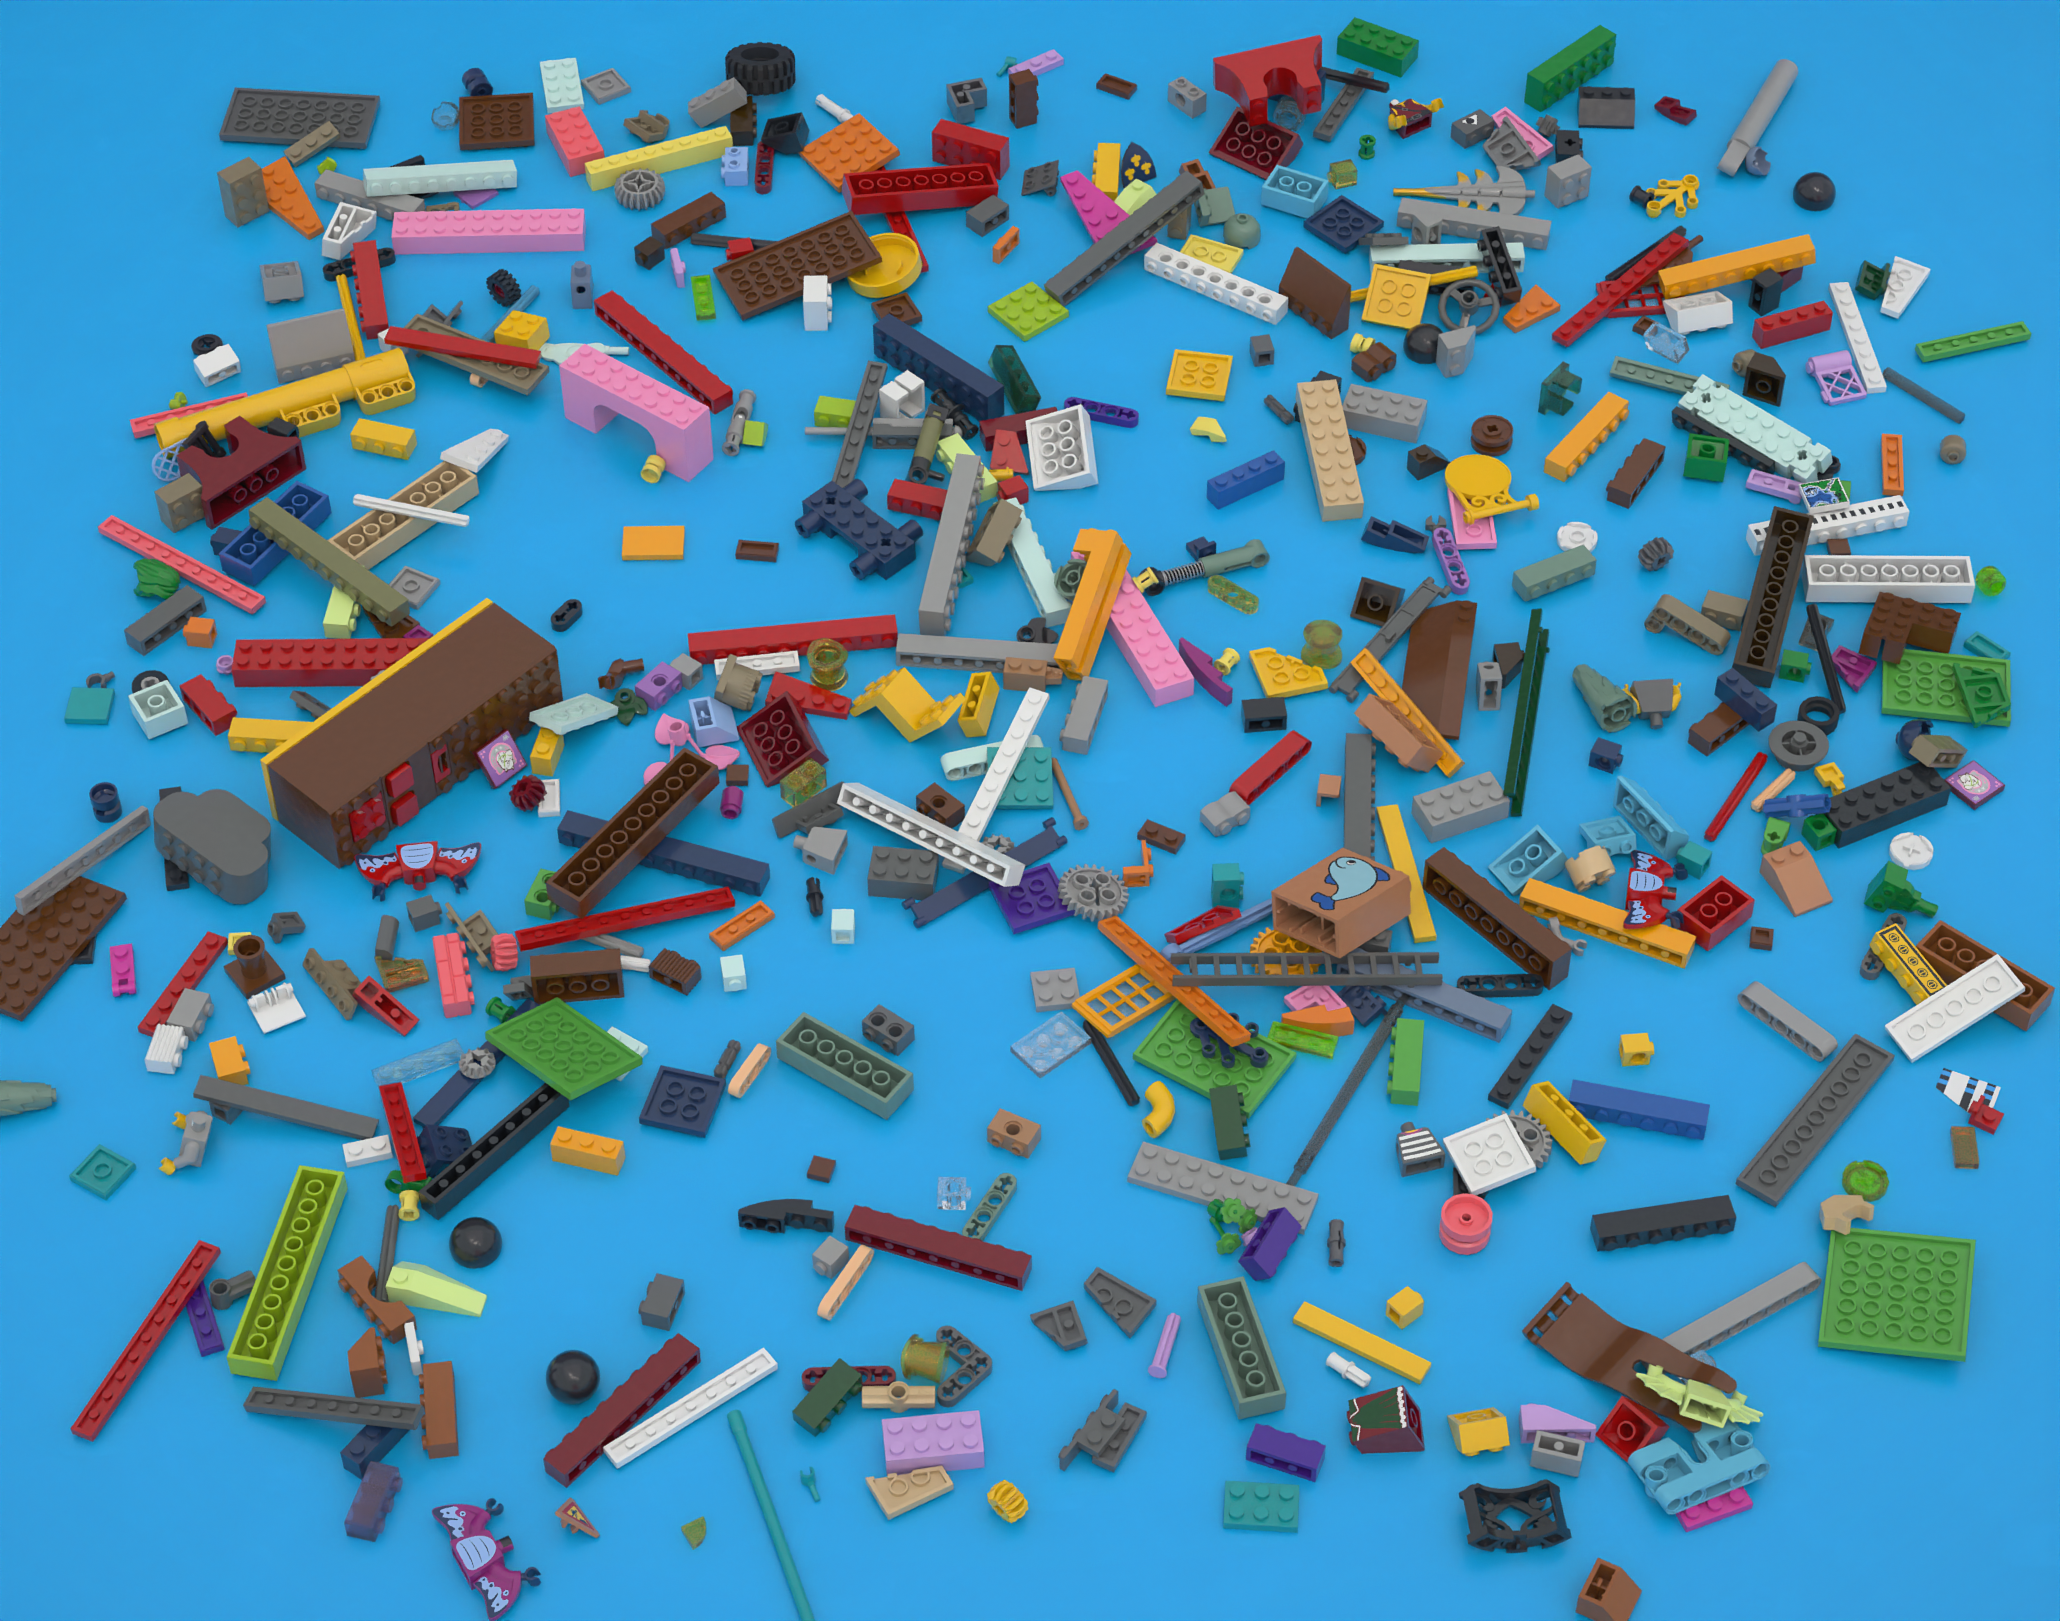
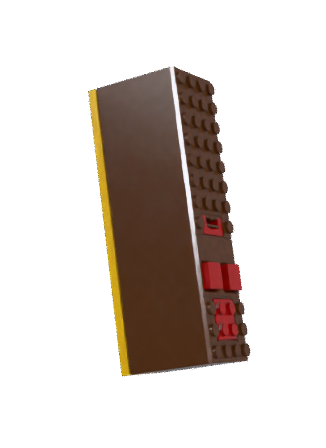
[260,598,563,869]

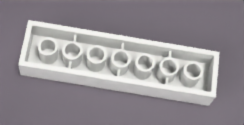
[1801,555,1975,603]

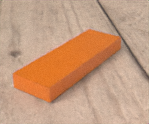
[709,900,775,951]

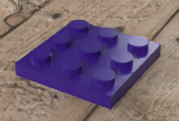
[989,863,1075,934]

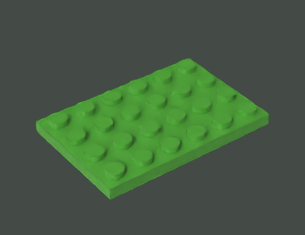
[1881,647,2011,727]
[485,997,643,1101]
[1133,999,1296,1119]

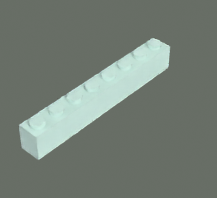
[363,160,517,197]
[1369,242,1525,275]
[993,498,1072,628]

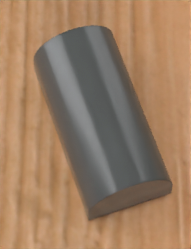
[375,915,399,963]

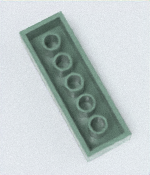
[776,1012,914,1120]
[1197,1276,1286,1420]

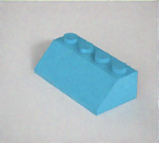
[1613,775,1689,861]

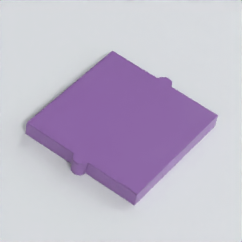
[453,189,499,209]

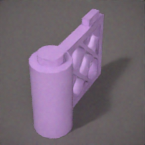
[1805,350,1867,406]

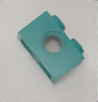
[1211,863,1244,908]

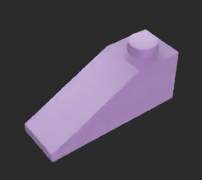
[1519,1403,1596,1443]

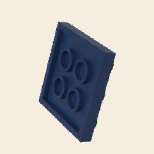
[1303,195,1384,254]
[639,1065,726,1138]

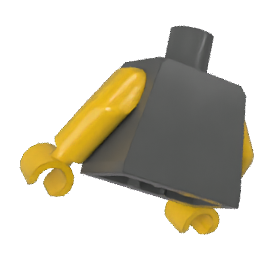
[1622,679,1682,729]

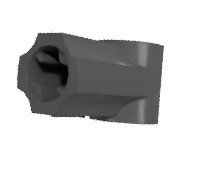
[209,1270,256,1310]

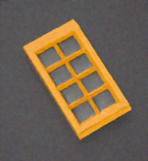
[1071,964,1176,1038]

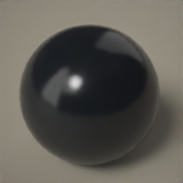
[1793,172,1836,211]
[1403,323,1443,364]
[449,1217,502,1269]
[546,1350,600,1405]

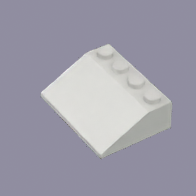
[1026,404,1098,491]

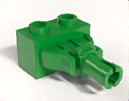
[1864,861,1938,918]

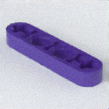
[1064,397,1139,428]

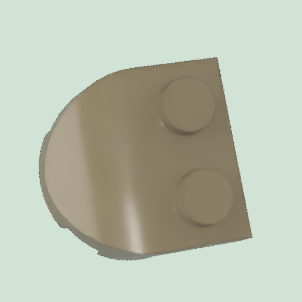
[623,110,670,143]

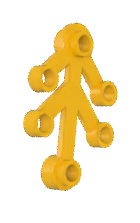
[1646,174,1700,218]

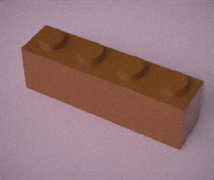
[419,1361,459,1459]

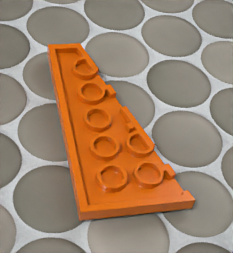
[262,156,324,240]

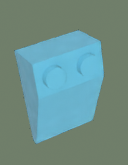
[1488,824,1568,896]

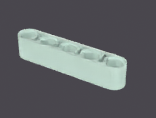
[940,735,1044,781]

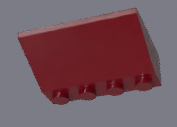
[1209,107,1304,180]
[737,691,829,787]

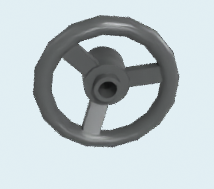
[1438,278,1500,335]

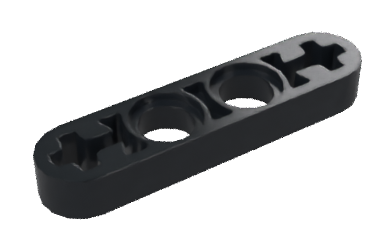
[323,247,396,282]
[1456,974,1544,998]

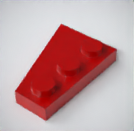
[1164,905,1242,945]

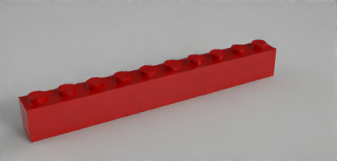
[594,290,733,415]
[688,614,898,665]

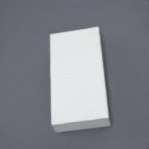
[538,779,560,817]

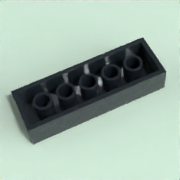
[1815,762,1951,849]

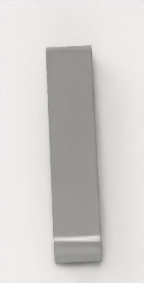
[1737,981,1838,1061]

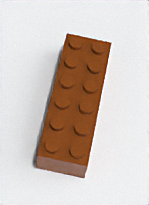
[1916,920,2055,1031]

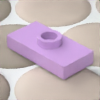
[670,248,686,288]

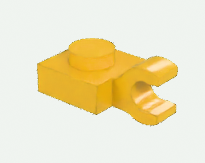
[1814,762,1846,796]

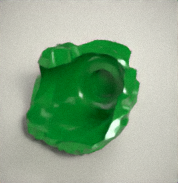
[133,559,181,599]

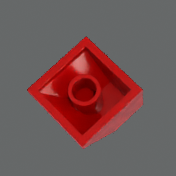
[1596,1396,1670,1463]

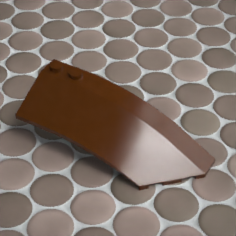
[1402,600,1477,740]

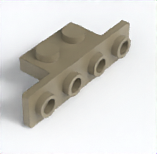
[445,902,499,972]
[303,948,361,1020]

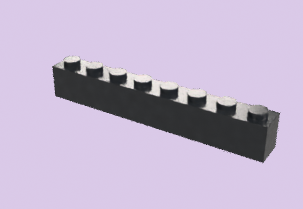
[419,1083,570,1220]

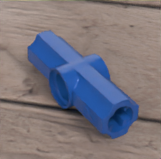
[1763,794,1831,818]

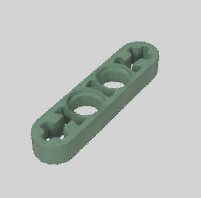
[962,1173,1017,1241]

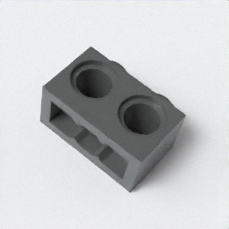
[862,1004,915,1056]

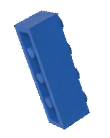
[1207,450,1285,510]

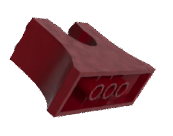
[176,416,306,530]

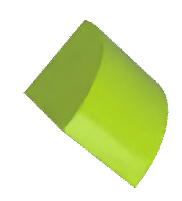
[742,420,769,446]

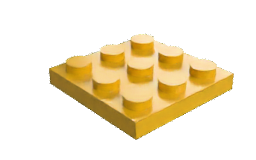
[1361,264,1432,330]
[1166,349,1233,401]

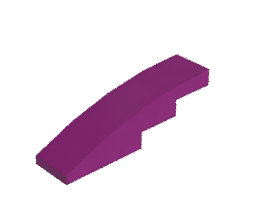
[1179,637,1233,707]

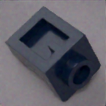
[1186,536,1217,562]

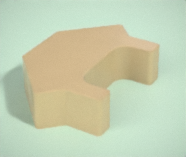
[1819,1195,1874,1235]

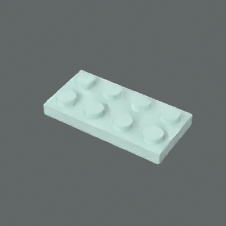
[540,58,584,113]
[529,693,618,735]

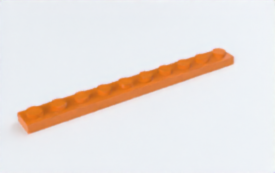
[1097,916,1251,1047]

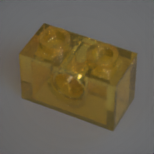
[780,758,827,807]

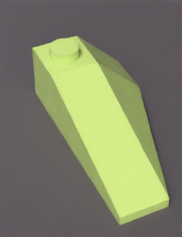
[1114,179,1157,215]
[386,1261,487,1317]

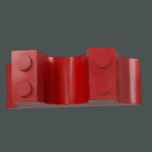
[1213,35,1322,127]

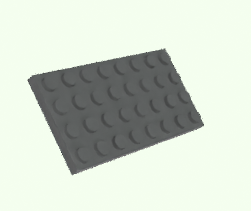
[219,87,380,149]

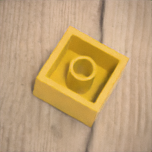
[494,310,550,350]

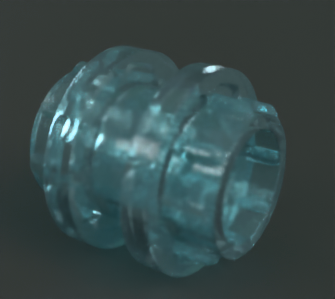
[1273,95,1307,132]

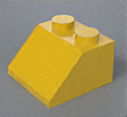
[1447,1407,1510,1456]

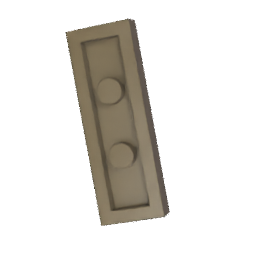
[283,121,341,167]

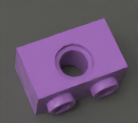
[635,661,683,711]

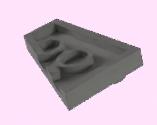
[1084,1267,1156,1338]

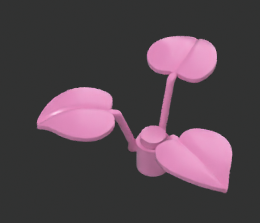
[643,713,740,785]

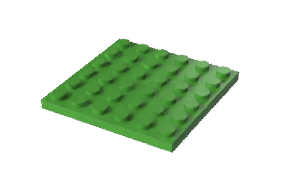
[1818,1228,1976,1362]

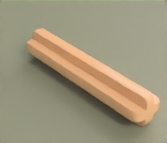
[1751,768,1796,812]

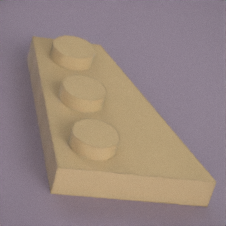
[865,1466,954,1520]

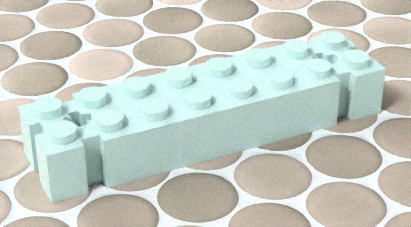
[1678,374,1833,483]

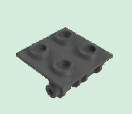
[1021,160,1059,196]

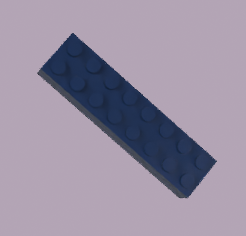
[873,313,1004,421]

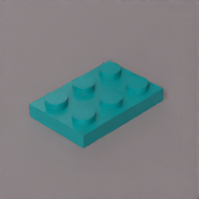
[1223,1481,1299,1533]

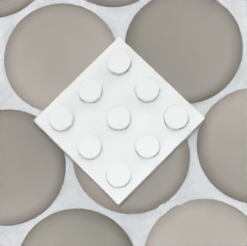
[1443,1113,1536,1195]

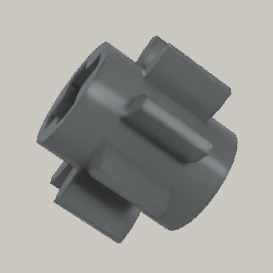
[1536,114,1560,137]

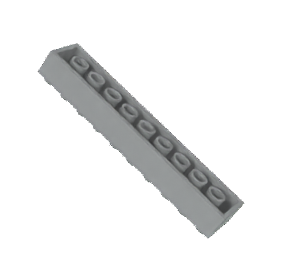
[919,453,985,636]

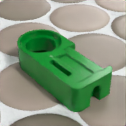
[385,1170,432,1194]

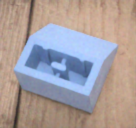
[688,696,739,747]

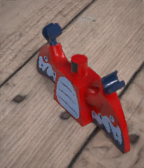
[354,841,482,902]
[1623,850,1688,929]

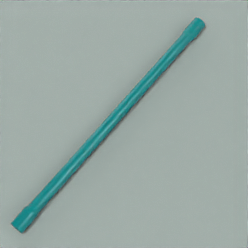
[727,1410,815,1621]

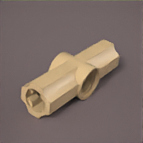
[862,1381,935,1413]

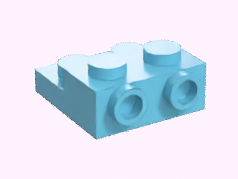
[1579,816,1636,857]

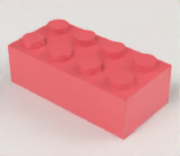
[545,106,605,177]

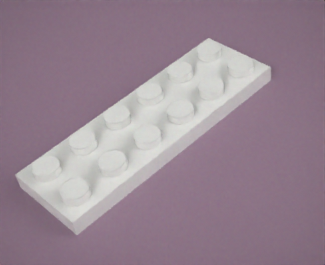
[1885,954,2025,1063]

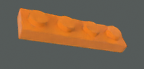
[1881,434,1904,496]

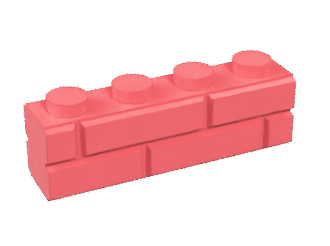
[432,933,475,1018]

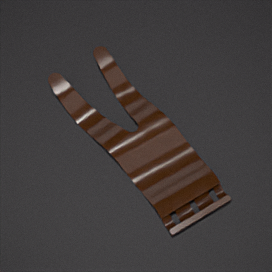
[1522,1282,1737,1433]

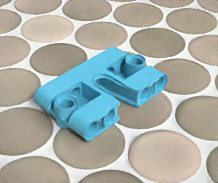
[1628,1418,1771,1515]

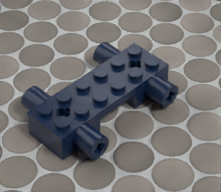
[795,479,923,580]

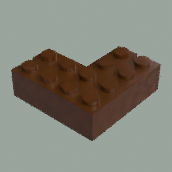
[1858,592,1961,664]

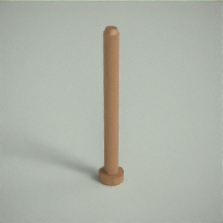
[1052,757,1089,830]

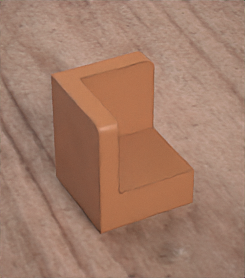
[1316,774,1342,807]

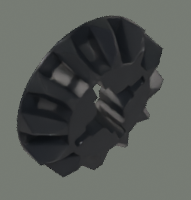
[191,334,223,356]

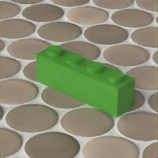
[1387,1018,1424,1106]

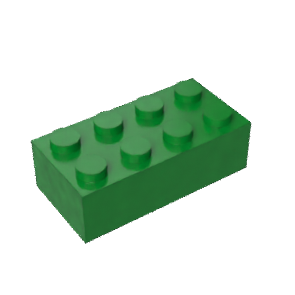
[1336,17,1419,77]

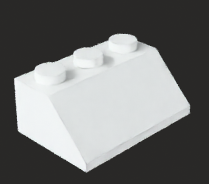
[1663,291,1733,335]

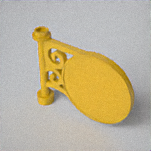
[1444,454,1539,525]

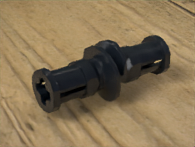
[930,388,979,440]

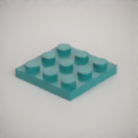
[987,747,1053,809]

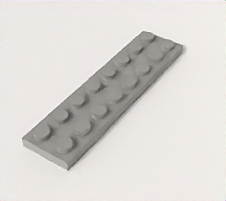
[1127,1142,1319,1235]

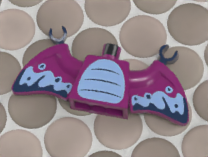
[432,1498,541,1621]

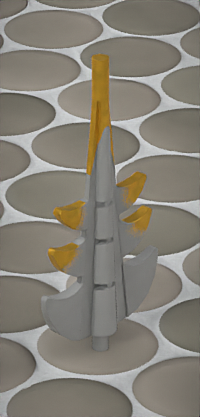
[1393,166,1535,216]

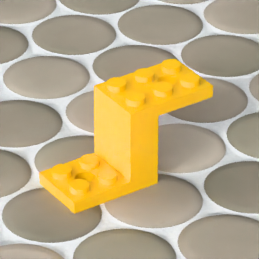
[849,667,966,743]

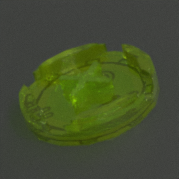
[1842,1160,1889,1202]

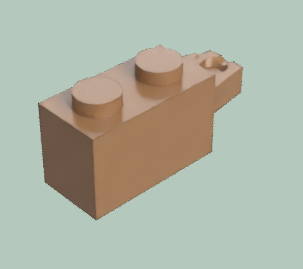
[1003,657,1063,692]

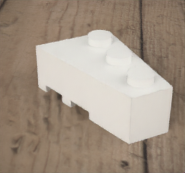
[322,202,377,260]

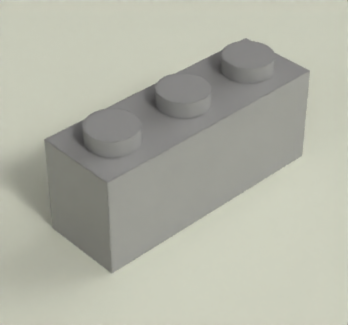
[688,77,747,128]

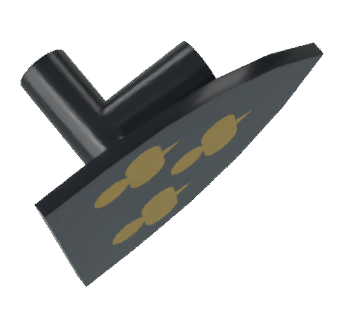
[1121,142,1157,188]

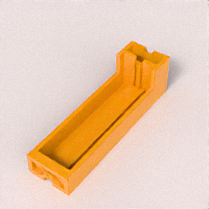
[1053,528,1132,681]

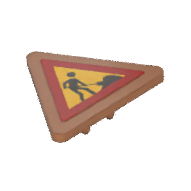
[555,1498,600,1538]

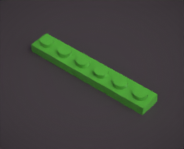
[1915,321,2031,362]

